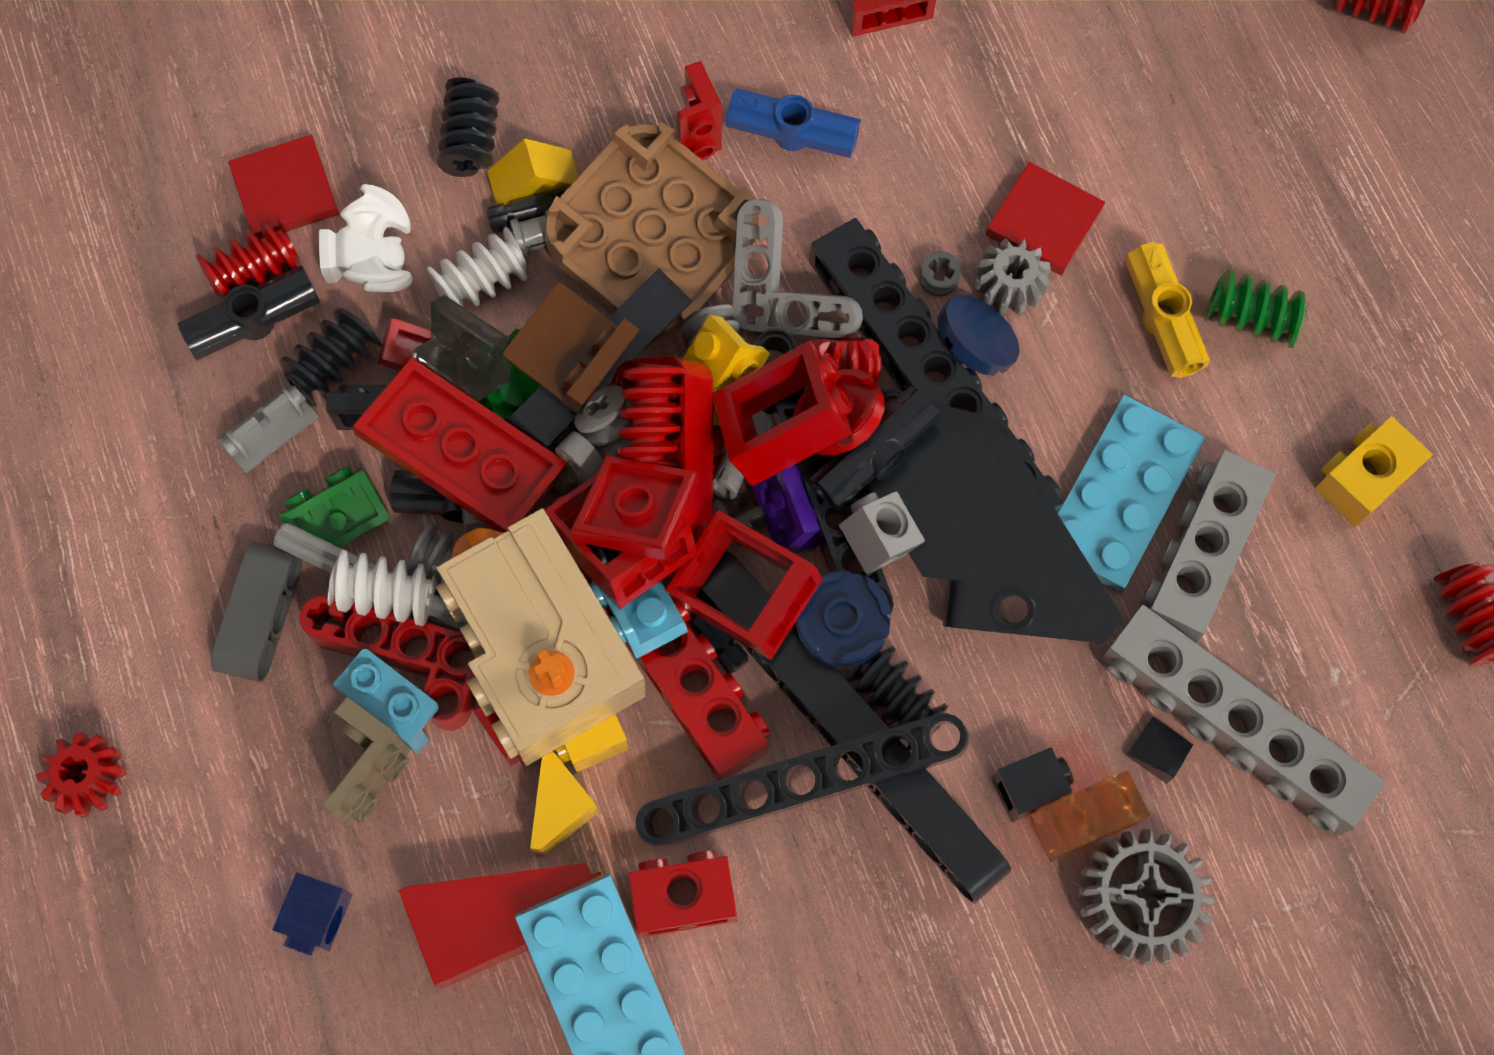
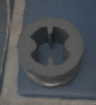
[919,251,961,297]

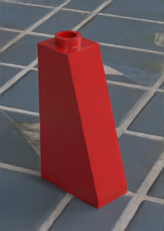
[398,863,602,989]

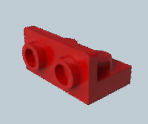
[677,61,722,160]

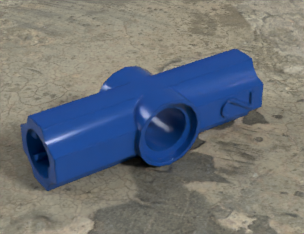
[726,88,861,158]

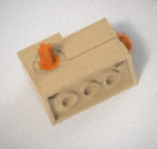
[435,508,646,766]

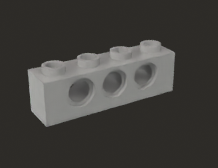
[1141,450,1276,643]

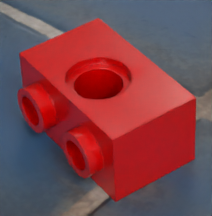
[628,850,737,938]

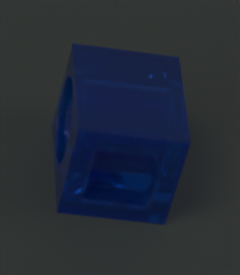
[272,872,353,956]

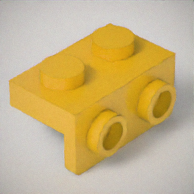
[683,314,770,426]

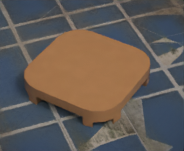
[545,122,759,335]

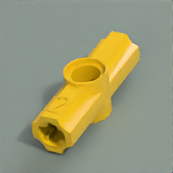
[1124,241,1210,379]

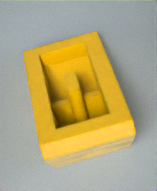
[487,138,579,207]
[530,751,599,856]

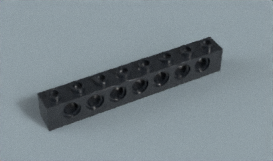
[809,217,1063,513]

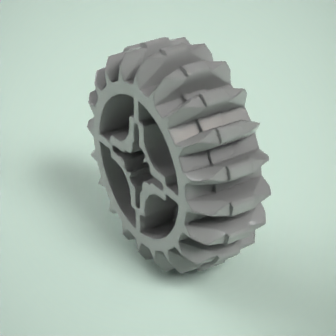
[1077,828,1215,966]

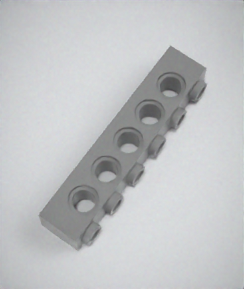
[1101,604,1386,836]

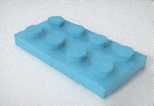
[1058,394,1206,593]
[515,873,685,1055]

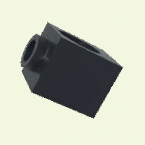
[992,747,1074,822]

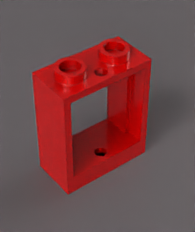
[713,340,853,486]
[544,471,698,610]
[665,510,823,660]

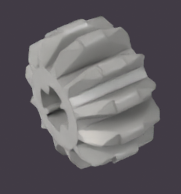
[975,238,1051,316]

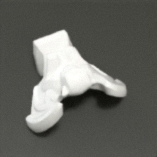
[319,184,413,292]

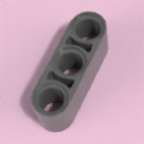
[211,541,302,682]

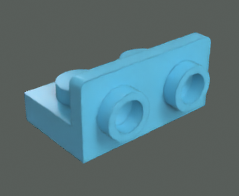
[589,581,688,659]
[333,649,439,754]

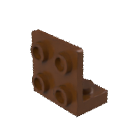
[503,283,640,413]

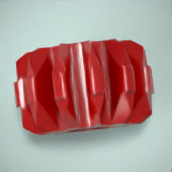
[811,337,881,383]
[35,732,127,817]

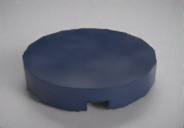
[937,295,1020,376]
[795,570,891,667]

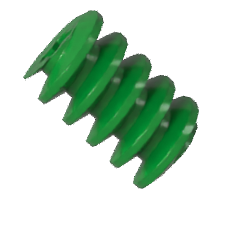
[1204,269,1307,348]

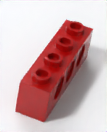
[625,598,771,781]

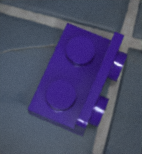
[751,464,820,553]

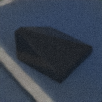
[1126,717,1194,784]

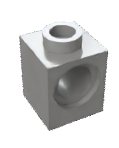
[839,491,925,574]

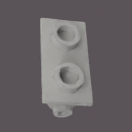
[217,385,319,474]

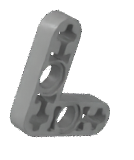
[733,199,863,338]

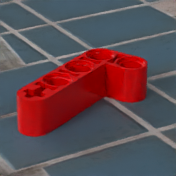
[613,356,713,541]
[299,596,476,731]

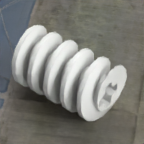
[426,227,527,315]
[327,549,436,626]

